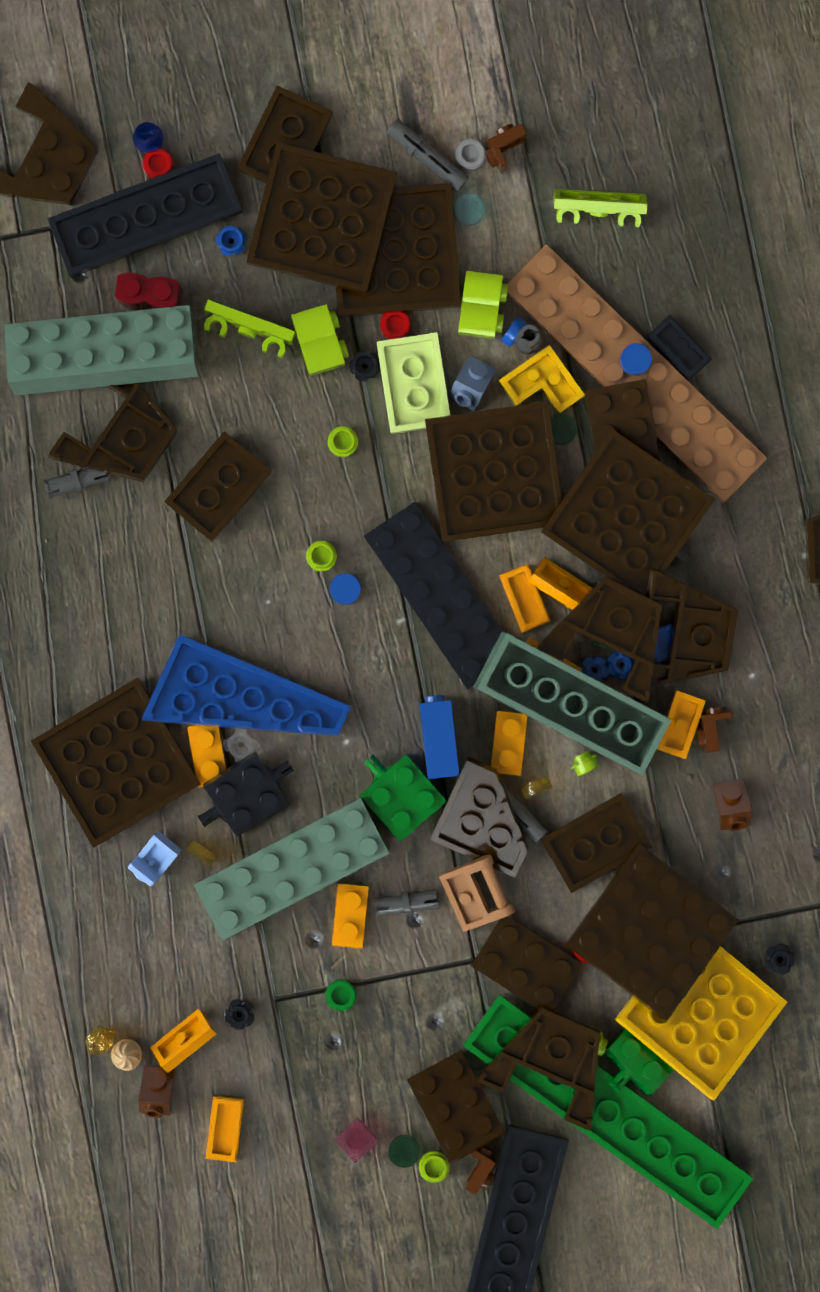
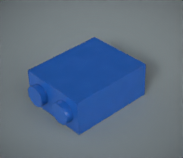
[419,695,459,779]

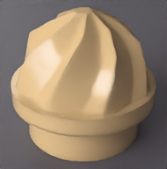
[111,1039,142,1071]

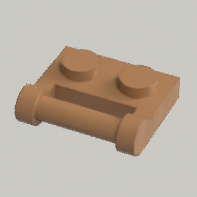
[439,854,516,932]

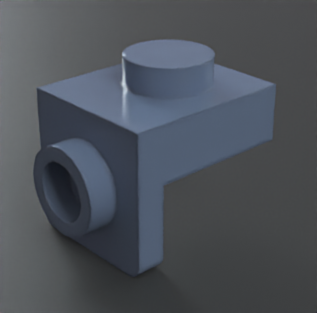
[448,355,496,411]

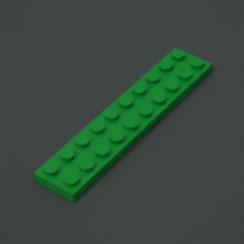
[463,994,754,1229]

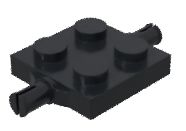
[198,751,294,837]

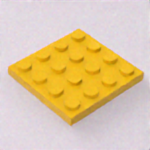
[615,946,787,1100]

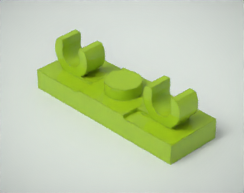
[553,189,648,227]
[204,300,297,359]

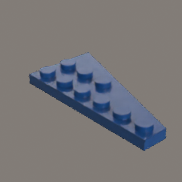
[142,634,351,736]

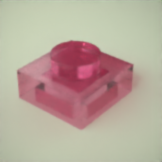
[334,1117,378,1163]

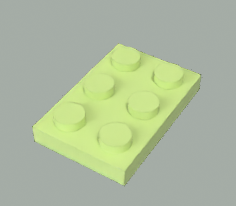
[376,332,450,434]

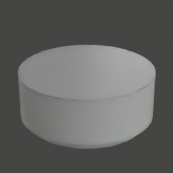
[455,138,486,171]

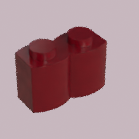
[115,272,183,310]

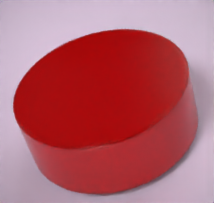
[142,148,174,179]
[380,311,411,340]

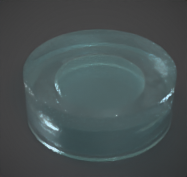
[454,193,485,226]

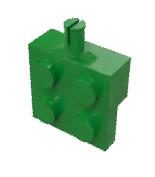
[359,754,447,842]
[604,1028,674,1095]

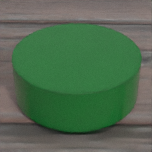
[325,979,357,1011]

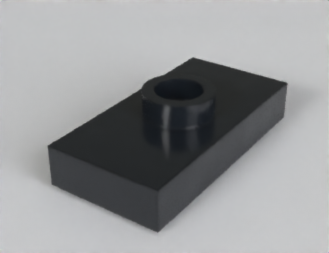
[647,315,712,381]

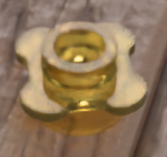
[85,1025,116,1056]

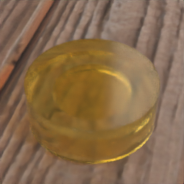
[521,777,553,800]
[185,840,216,867]

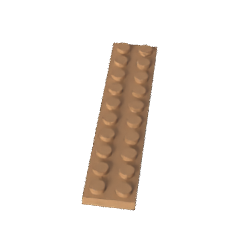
[507,244,767,503]

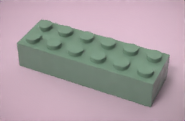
[4,305,199,396]
[473,632,671,775]
[194,798,390,941]

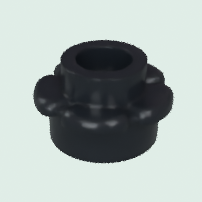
[349,351,380,382]
[765,944,795,975]
[224,999,255,1030]

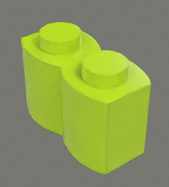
[458,271,508,340]
[291,304,349,376]

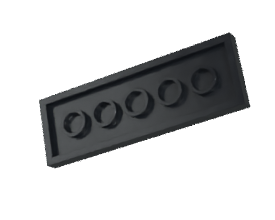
[47,153,243,278]
[364,502,503,690]
[466,1124,569,1292]

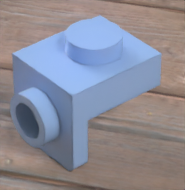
[128,830,182,886]

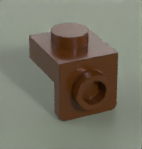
[485,124,527,174]
[696,706,734,753]
[713,779,752,831]
[138,1066,175,1118]
[465,1146,496,1195]

